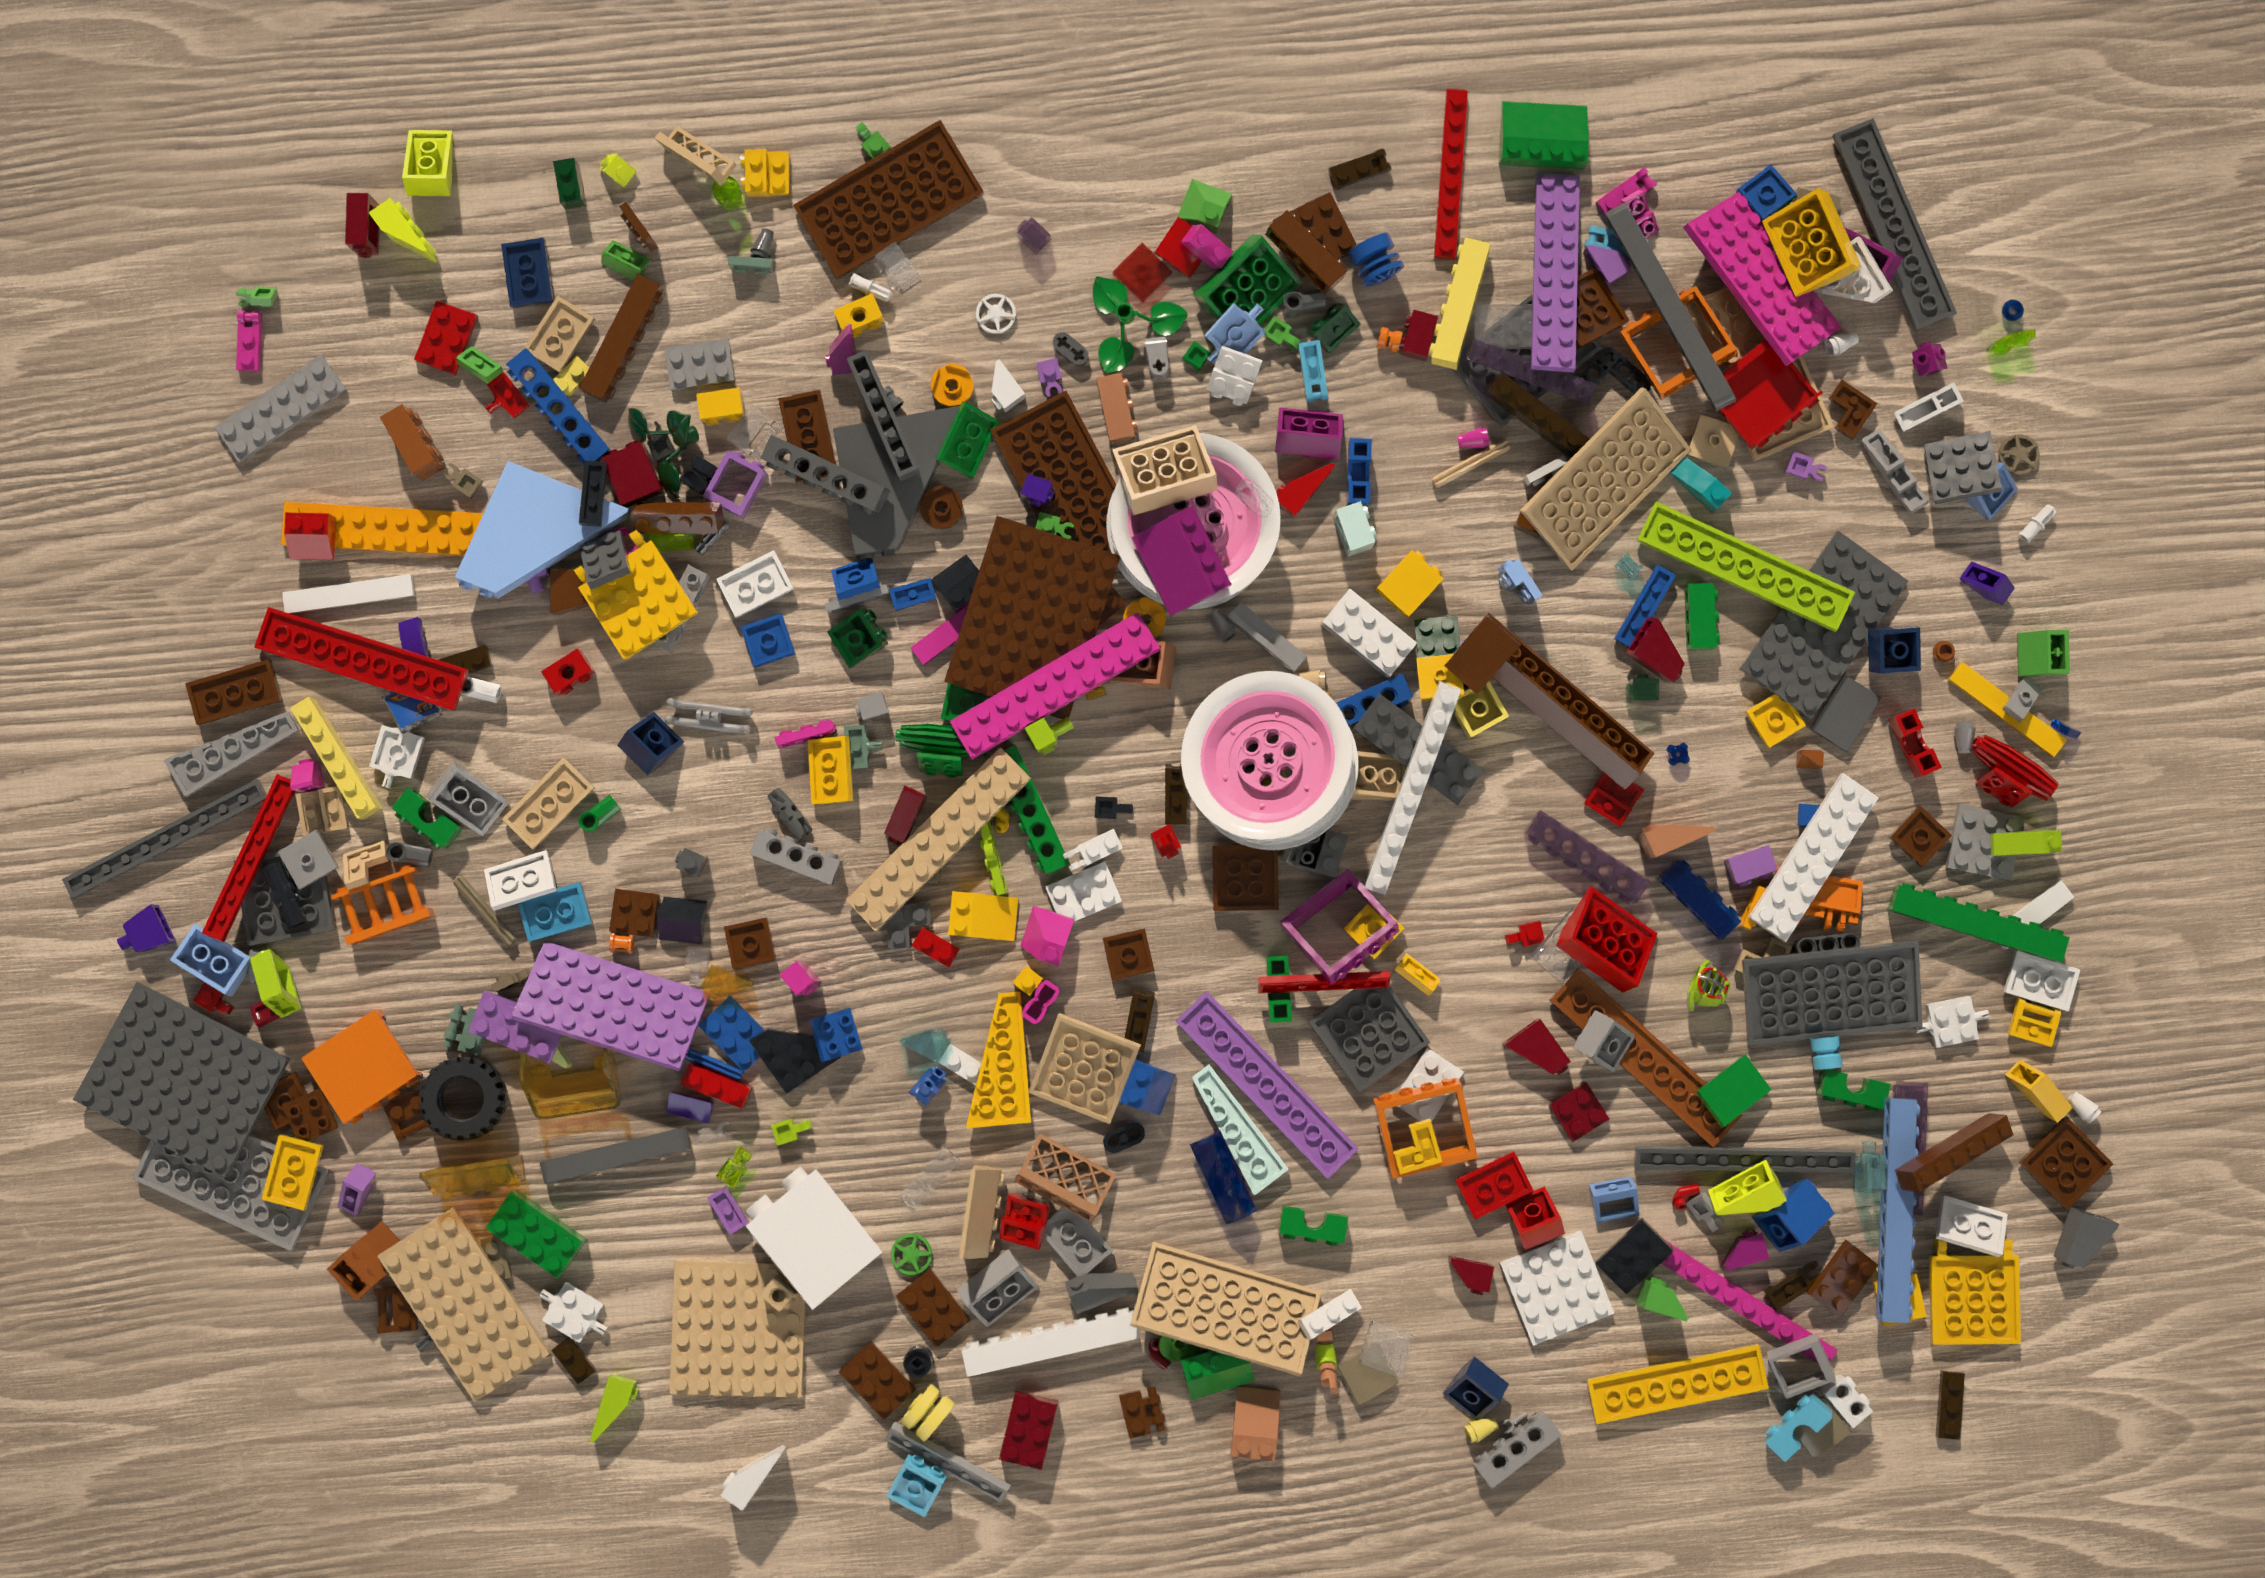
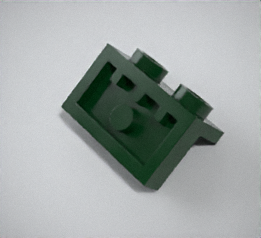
[1308,303,1361,353]

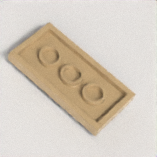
[502,757,595,850]

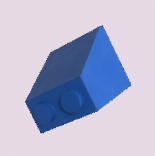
[1119,1059,1176,1115]
[1752,1178,1835,1252]

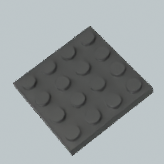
[233,852,336,946]
[1308,985,1430,1093]

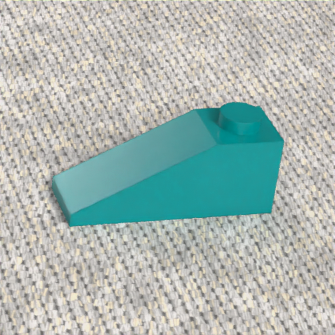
[1669,457,1732,513]

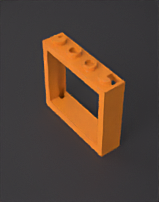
[1620,286,1737,400]
[1373,1078,1478,1179]

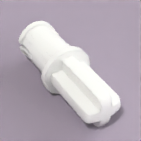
[849,273,892,302]
[2018,505,2056,543]

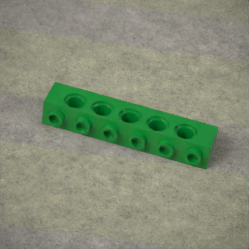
[1004,745,1071,875]

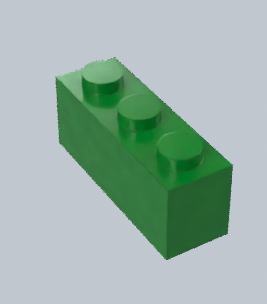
[1684,583,1720,651]

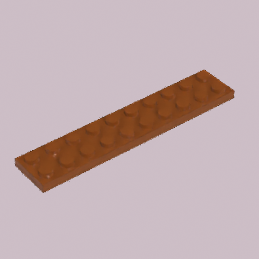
[1549,968,1743,1148]

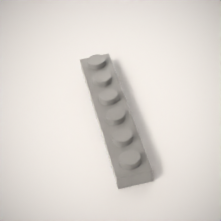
[885,1421,1011,1502]

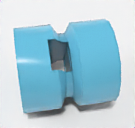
[1810,1036,1843,1070]

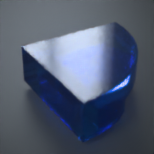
[2050,719,2081,739]

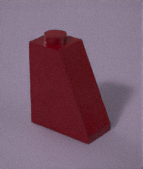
[1625,617,1685,682]
[884,785,927,845]
[1502,1018,1571,1075]

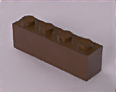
[1265,210,1347,295]
[631,502,724,534]

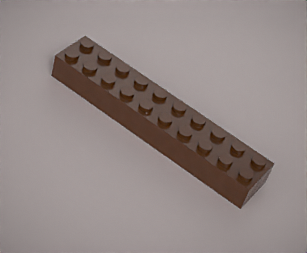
[1459,613,1654,789]

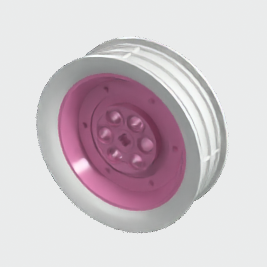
[1106,433,1280,610]
[1181,671,1359,850]

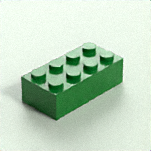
[486,1189,588,1278]

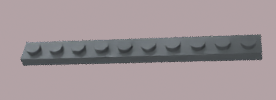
[62,779,267,899]
[1634,1146,1856,1173]

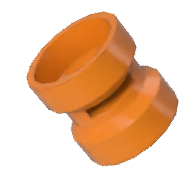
[1376,327,1403,353]

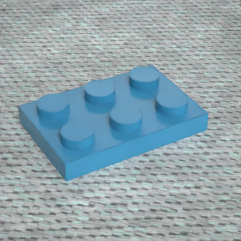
[518,882,593,942]

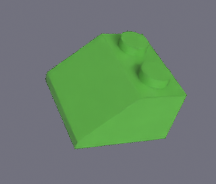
[1636,1276,1688,1322]

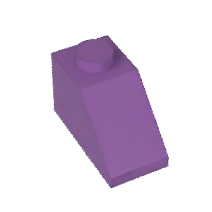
[1583,245,1631,287]
[338,1163,376,1216]

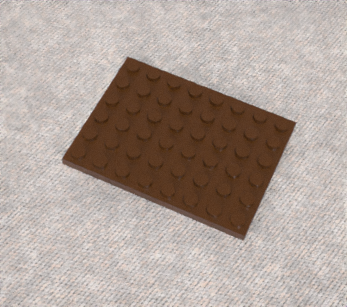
[944,516,1120,720]

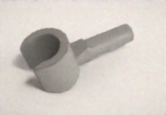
[1498,1412,1528,1434]

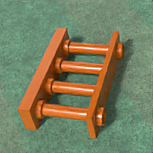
[331,864,435,945]

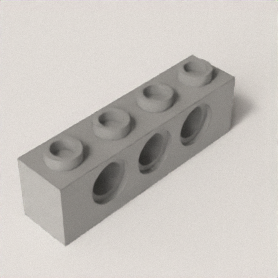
[652,565,711,654]
[749,828,842,885]
[1473,1411,1562,1489]

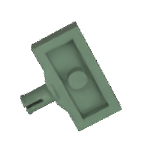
[844,725,883,770]

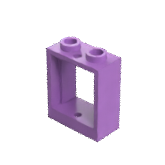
[703,451,768,519]

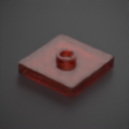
[1112,242,1173,304]

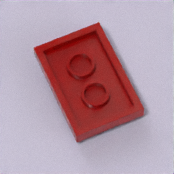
[414,300,478,376]
[1455,1151,1534,1220]

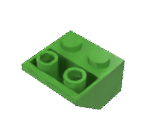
[2017,630,2070,676]

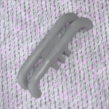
[664,698,753,734]

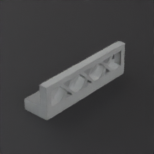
[1227,602,1307,674]

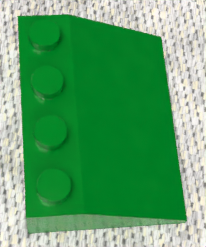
[1499,101,1589,170]
[1193,234,1301,325]

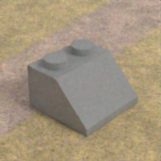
[1573,1010,1635,1073]

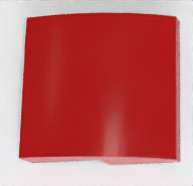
[1155,217,1202,279]
[1584,772,1645,827]
[999,1193,1050,1250]

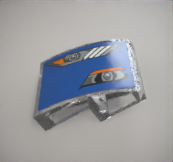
[382,691,444,734]

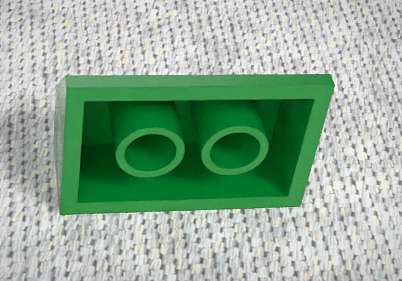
[1179,1349,1254,1401]

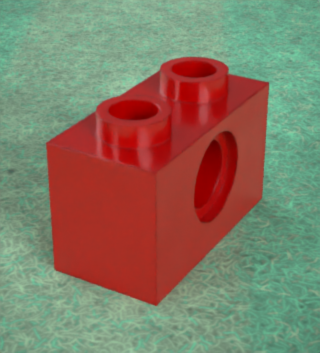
[541,648,595,696]

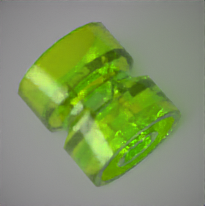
[712,176,744,211]

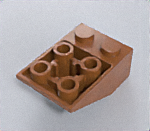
[327,1221,401,1301]

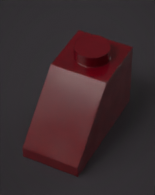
[1448,1256,1494,1295]

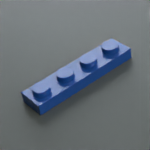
[1613,564,1676,648]

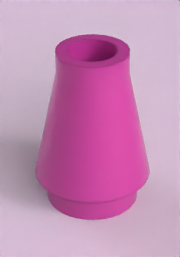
[1457,427,1489,448]

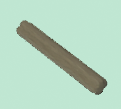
[453,876,517,946]

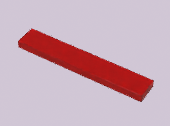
[1258,971,1391,994]

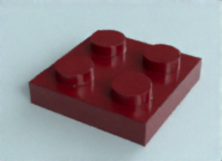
[1549,1082,1610,1142]

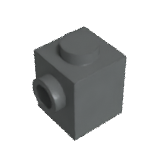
[675,848,708,877]

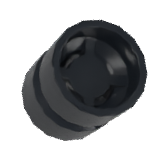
[680,455,717,495]
[903,1344,934,1378]

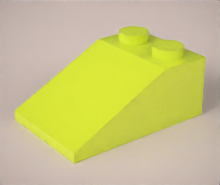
[402,130,453,196]
[1708,1160,1787,1215]

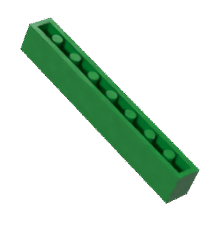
[1887,883,2070,962]

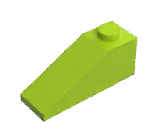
[1990,829,2062,856]
[589,1374,639,1443]

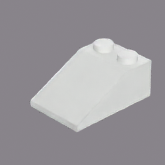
[720,1445,786,1511]

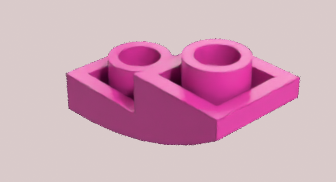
[1621,189,1660,238]

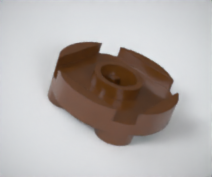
[920,486,963,530]

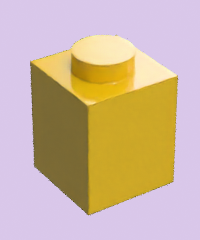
[1013,965,1044,996]

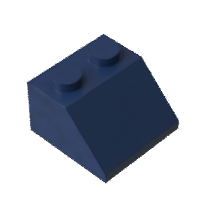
[617,712,684,775]
[1443,1356,1509,1420]

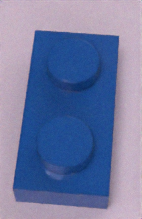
[889,578,937,611]

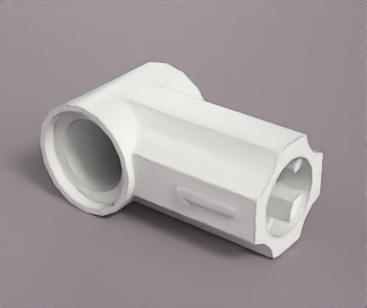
[461,676,502,704]

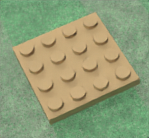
[1029,1013,1140,1124]

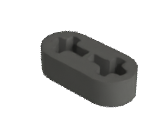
[1053,332,1089,367]

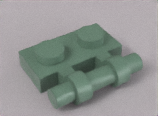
[443,1004,485,1056]

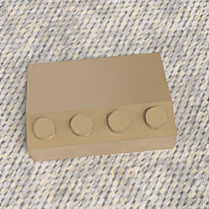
[1112,425,1218,515]
[959,1165,1004,1259]

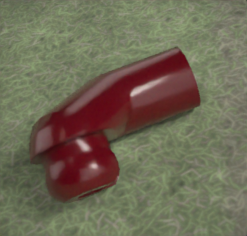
[1148,1339,1171,1371]

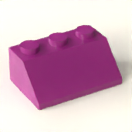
[1275,407,1343,460]

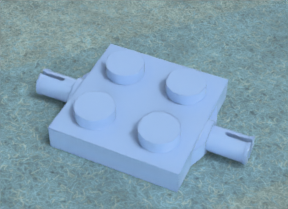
[1205,303,1266,364]

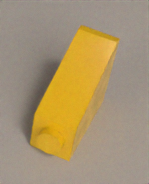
[2005,1060,2073,1123]

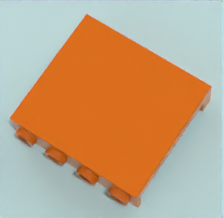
[301,1009,423,1125]

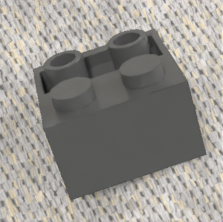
[1294,830,1348,878]

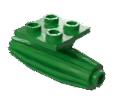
[895,723,987,778]

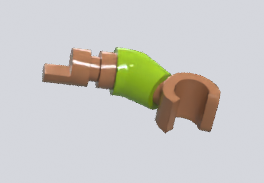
[1314,1326,1338,1395]

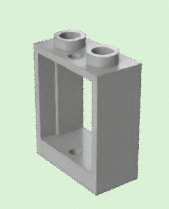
[1765,1333,1836,1399]

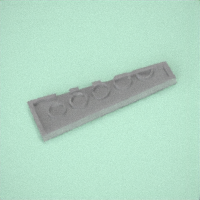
[164,712,300,797]

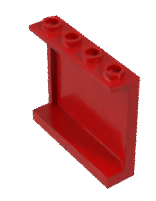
[1702,339,1823,450]

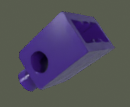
[117,904,177,952]

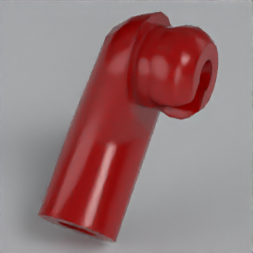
[1672,1184,1700,1211]

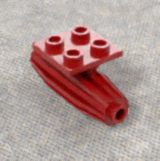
[1971,735,2059,808]

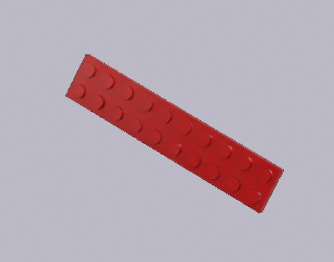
[254,607,469,711]

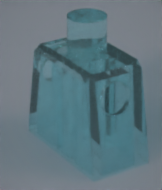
[1853,1142,1886,1193]

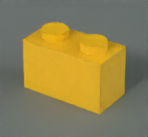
[696,388,745,425]

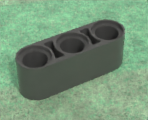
[1792,933,1860,954]

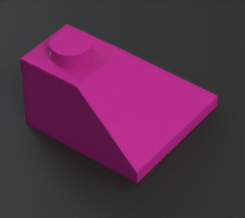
[1020,905,1075,966]

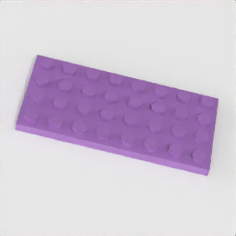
[512,941,710,1072]

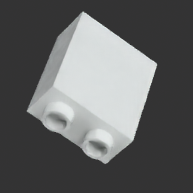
[745,1166,882,1310]

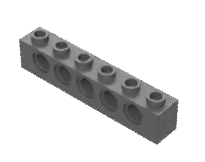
[847,350,920,481]
[760,435,890,515]

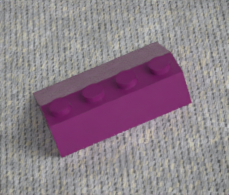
[1131,505,1232,617]

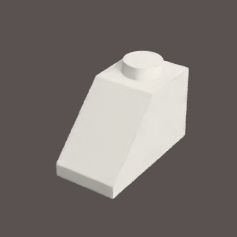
[991,359,1026,413]

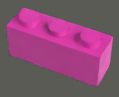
[780,961,821,996]

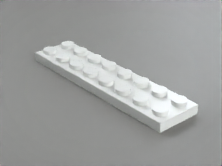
[1748,773,1879,942]

